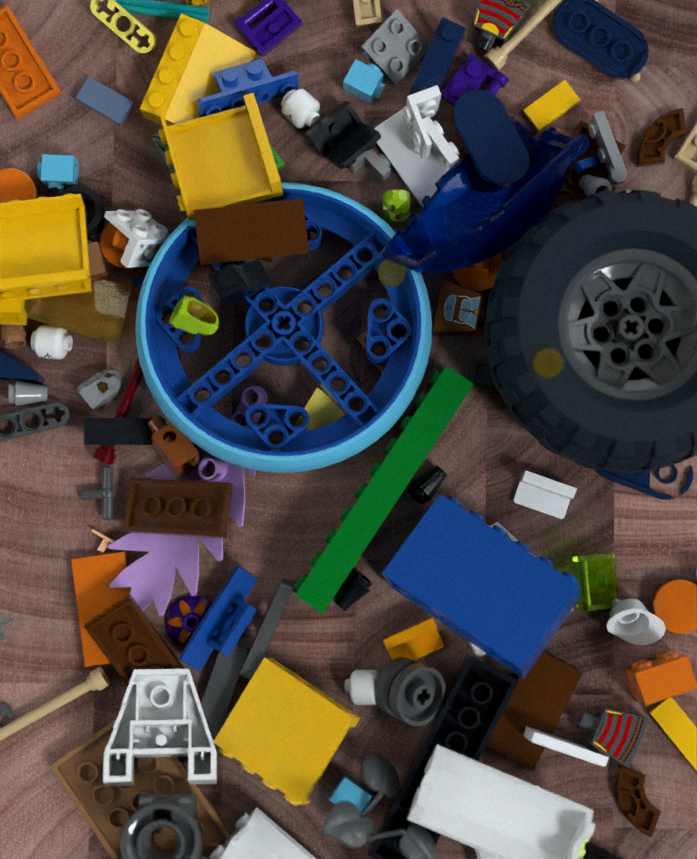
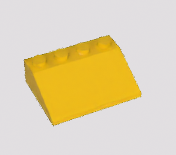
[140,14,256,126]

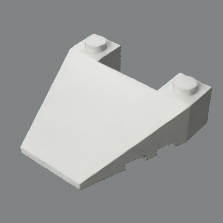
[103,669,217,786]

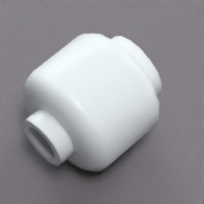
[281,89,320,129]
[31,324,73,360]
[345,669,380,705]

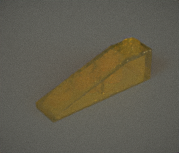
[24,280,131,344]

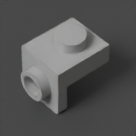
[350,149,391,183]

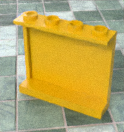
[158,93,283,221]
[0,193,92,303]
[213,657,360,806]

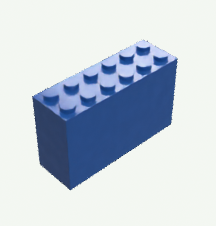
[382,494,580,679]

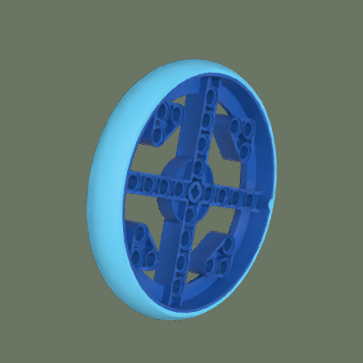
[135,183,432,473]

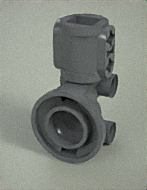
[120,793,202,859]

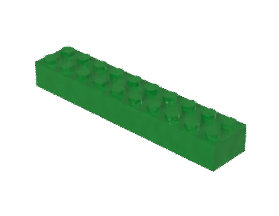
[294,366,474,614]

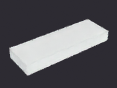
[523,726,609,767]

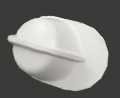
[606,598,666,645]

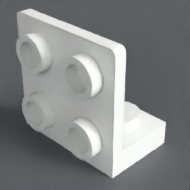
[402,85,441,160]
[104,209,170,268]

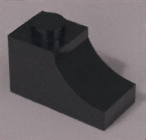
[208,258,271,307]

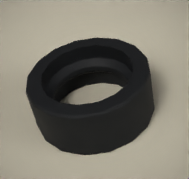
[58,185,105,237]

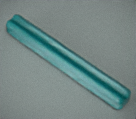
[107,0,210,23]

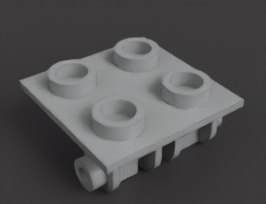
[361,9,429,85]

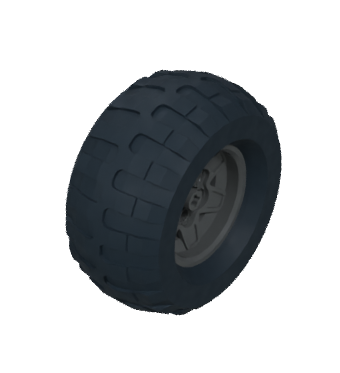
[484,190,697,473]

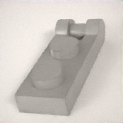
[588,110,627,189]

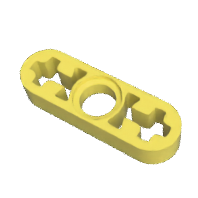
[90,0,157,54]

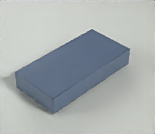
[75,76,135,126]

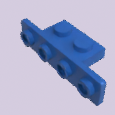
[197,58,299,117]
[179,566,257,671]

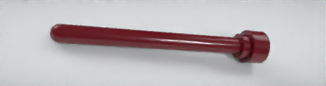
[93,357,143,465]

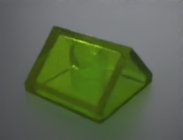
[572,553,619,611]

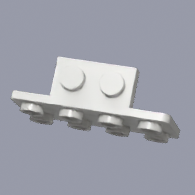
[374,108,470,212]

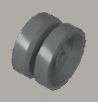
[375,657,446,726]

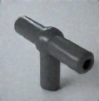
[80,466,115,520]

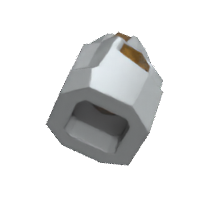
[76,369,121,411]

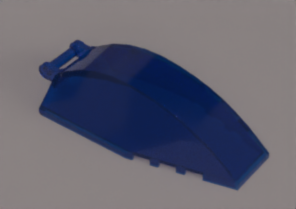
[381,116,589,272]

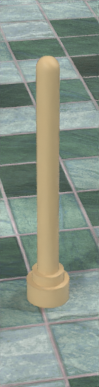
[484,0,562,71]
[0,667,110,741]

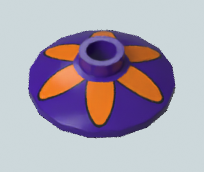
[166,595,212,647]

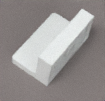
[513,471,577,519]

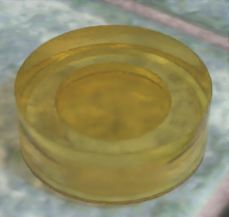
[378,258,406,287]
[533,348,563,379]

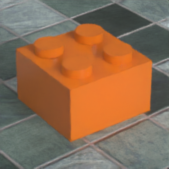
[625,650,697,705]

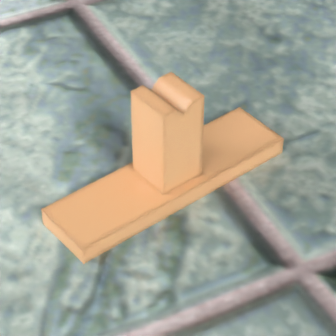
[92,529,115,553]

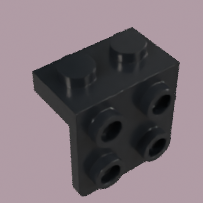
[305,100,381,169]

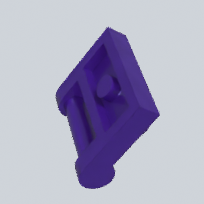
[233,0,302,57]
[441,53,509,107]

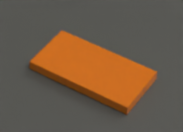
[0,5,62,120]
[71,551,131,667]

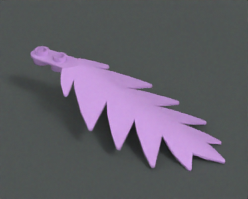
[108,385,267,616]

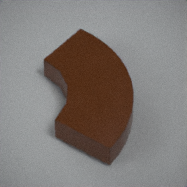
[637,108,687,167]
[615,764,661,837]

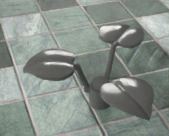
[322,753,437,859]

